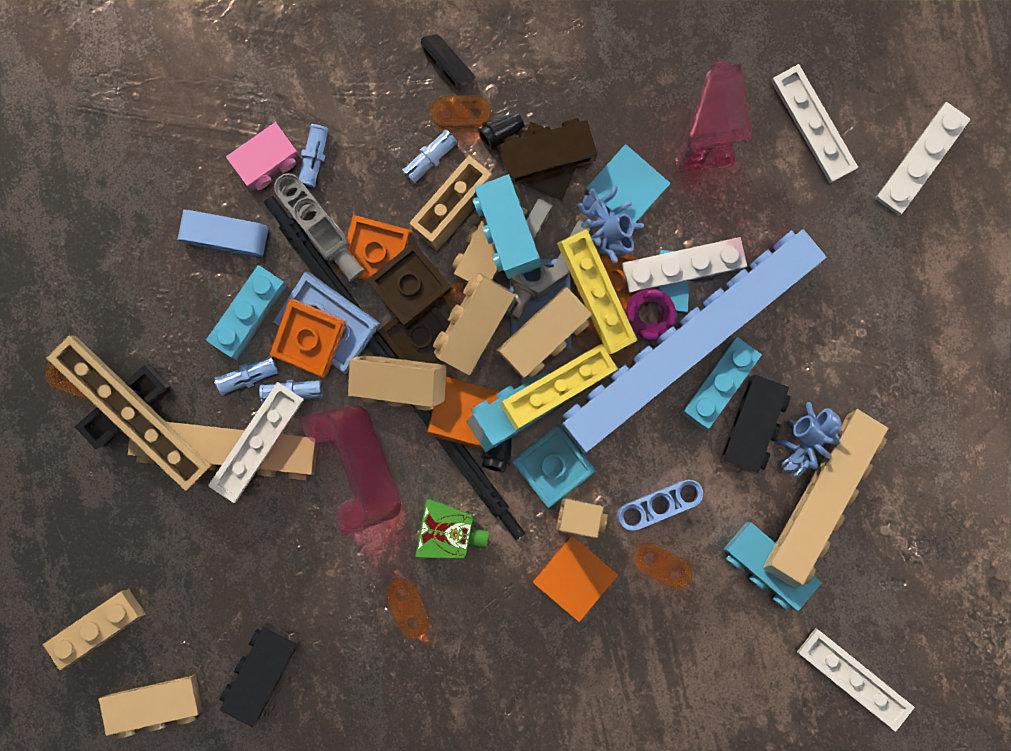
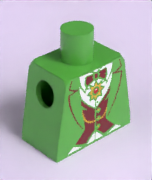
[415,499,489,558]

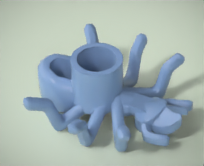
[578,186,644,263]
[775,402,842,478]

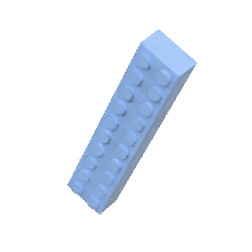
[561,229,827,454]

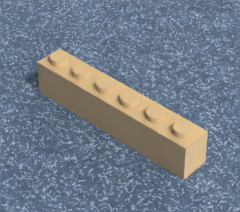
[47,335,211,491]
[762,409,888,588]
[127,422,319,480]

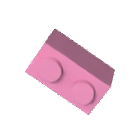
[226,122,300,192]

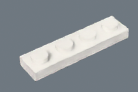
[771,64,858,184]
[875,102,971,216]
[621,237,747,294]
[208,382,305,503]
[797,628,915,732]

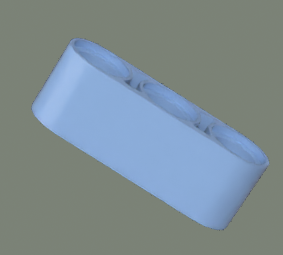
[177,210,269,257]
[617,480,703,531]

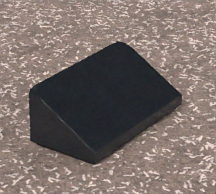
[421,34,476,92]

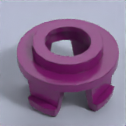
[626,288,677,339]

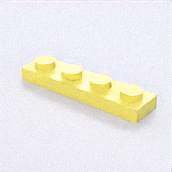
[557,229,637,354]
[499,344,618,430]

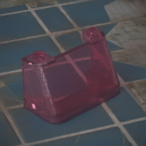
[675,61,753,172]
[299,405,402,537]

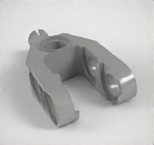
[274,173,365,282]
[505,199,593,320]

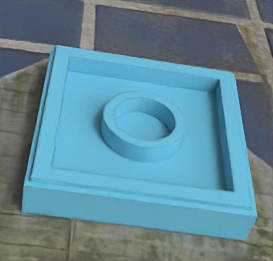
[586,144,670,223]
[511,424,596,509]

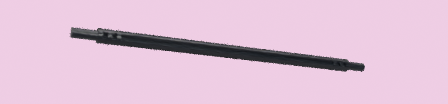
[264,196,525,540]

